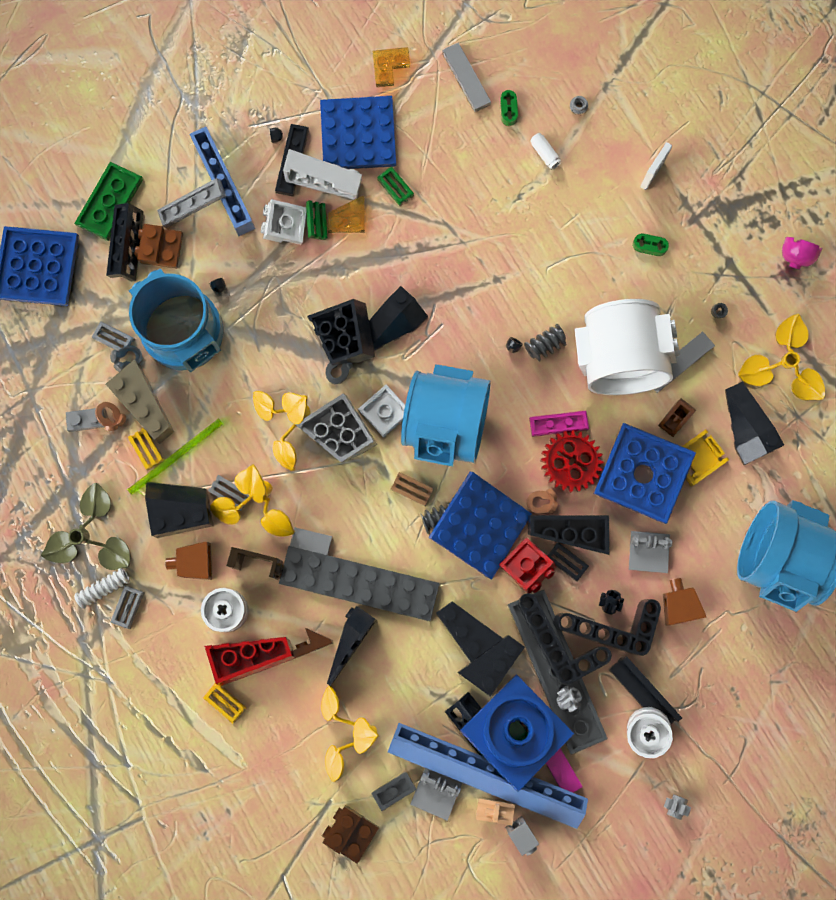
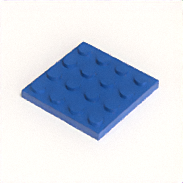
[320,96,396,169]
[0,226,79,306]
[428,471,532,579]

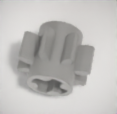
[557,685,582,713]
[664,794,691,820]

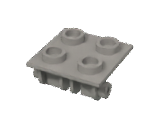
[629,531,672,573]
[410,768,462,821]

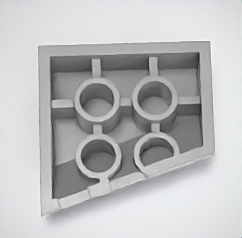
[295,393,377,463]

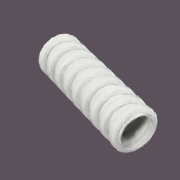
[74,568,129,609]

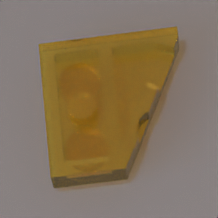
[328,196,365,233]

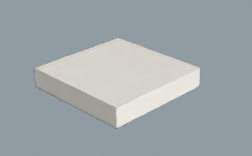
[640,142,672,190]
[358,385,405,438]

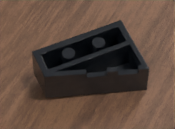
[436,601,503,662]

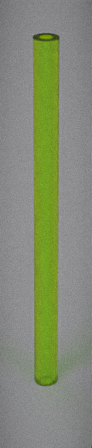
[127,418,223,495]

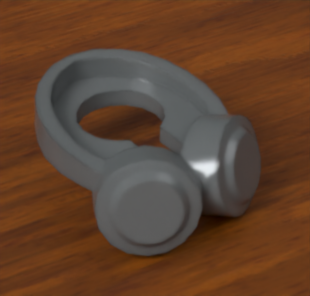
[110,346,142,372]
[325,362,353,384]

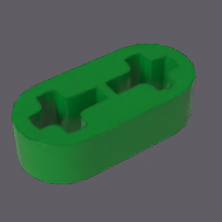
[500,90,518,126]
[632,233,669,256]

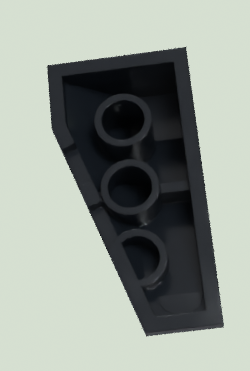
[369,286,428,351]
[725,381,784,465]
[327,606,377,686]

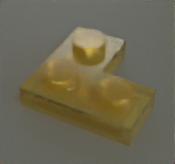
[373,47,410,87]

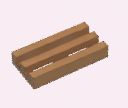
[391,472,433,506]

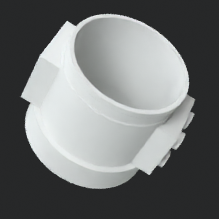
[575,299,680,395]

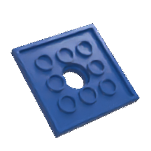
[594,423,696,524]
[460,674,574,792]

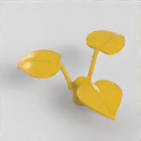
[738,314,825,400]
[253,391,310,471]
[210,464,295,537]
[321,685,379,782]

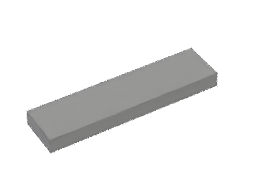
[442,43,491,112]
[157,178,226,228]
[654,332,715,393]

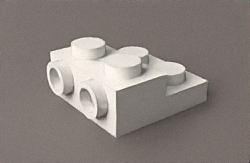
[261,199,307,245]

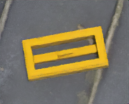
[128,428,164,470]
[203,683,247,724]

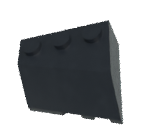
[307,299,375,365]
[145,482,214,538]

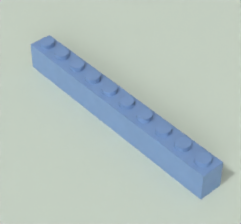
[388,723,588,829]

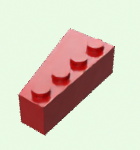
[204,637,296,686]

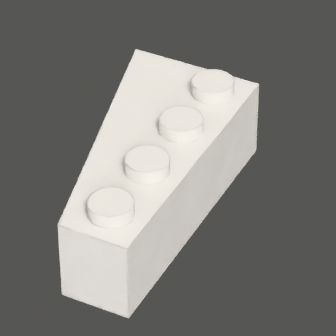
[283,149,362,201]

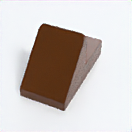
[292,628,333,658]

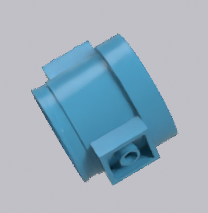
[129,268,224,372]
[401,364,491,467]
[737,500,836,612]

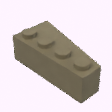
[106,359,174,444]

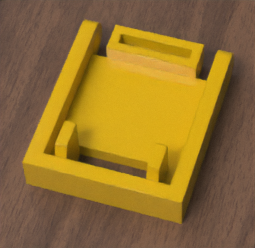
[682,429,729,487]

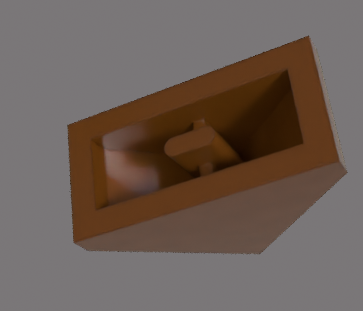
[658,398,696,437]

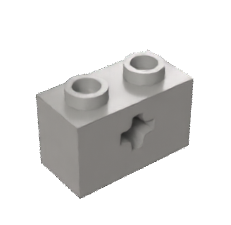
[505,816,539,856]

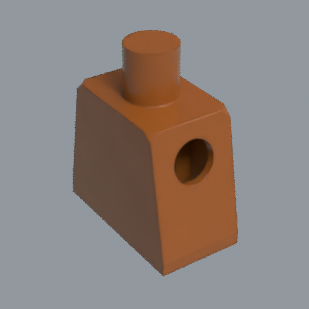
[165,542,212,580]
[663,578,706,626]

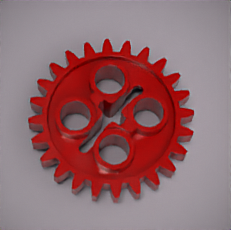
[540,430,604,493]

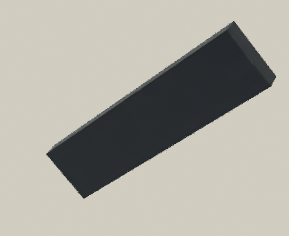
[275,124,309,196]

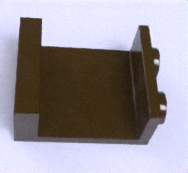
[226,547,284,580]

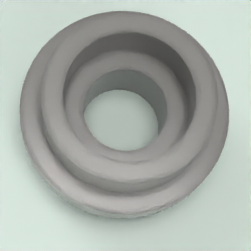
[570,96,588,114]

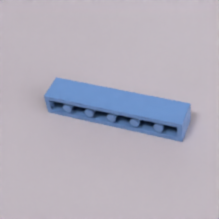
[190,127,255,236]

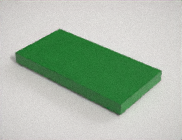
[74,162,143,241]

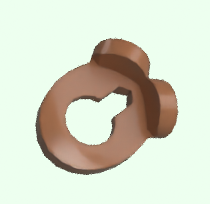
[95,402,126,431]
[526,489,558,514]

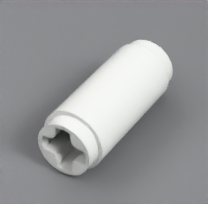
[530,133,562,170]

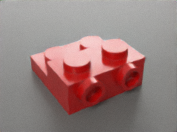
[499,537,556,594]

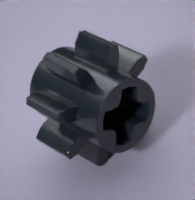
[599,590,624,615]

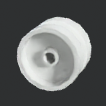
[201,588,249,632]
[627,707,673,758]

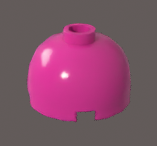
[782,237,823,270]

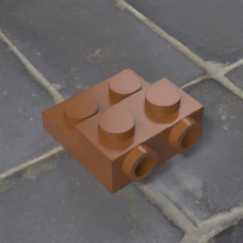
[135,224,183,269]

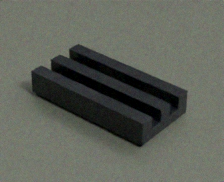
[547,542,589,582]

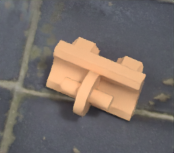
[476,798,515,826]

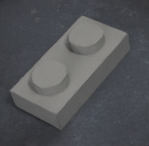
[66,408,106,432]

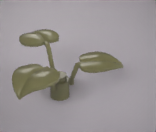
[41,483,131,570]

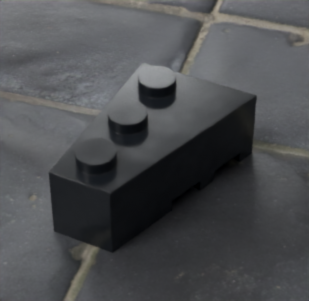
[457,635,525,697]

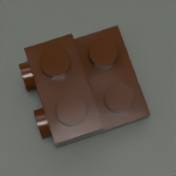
[322,805,379,864]

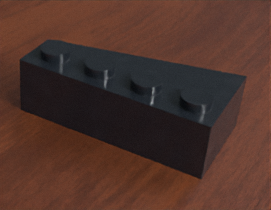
[528,515,609,555]

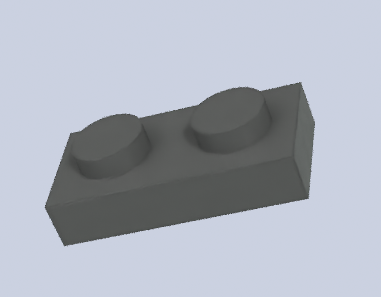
[371,771,416,811]

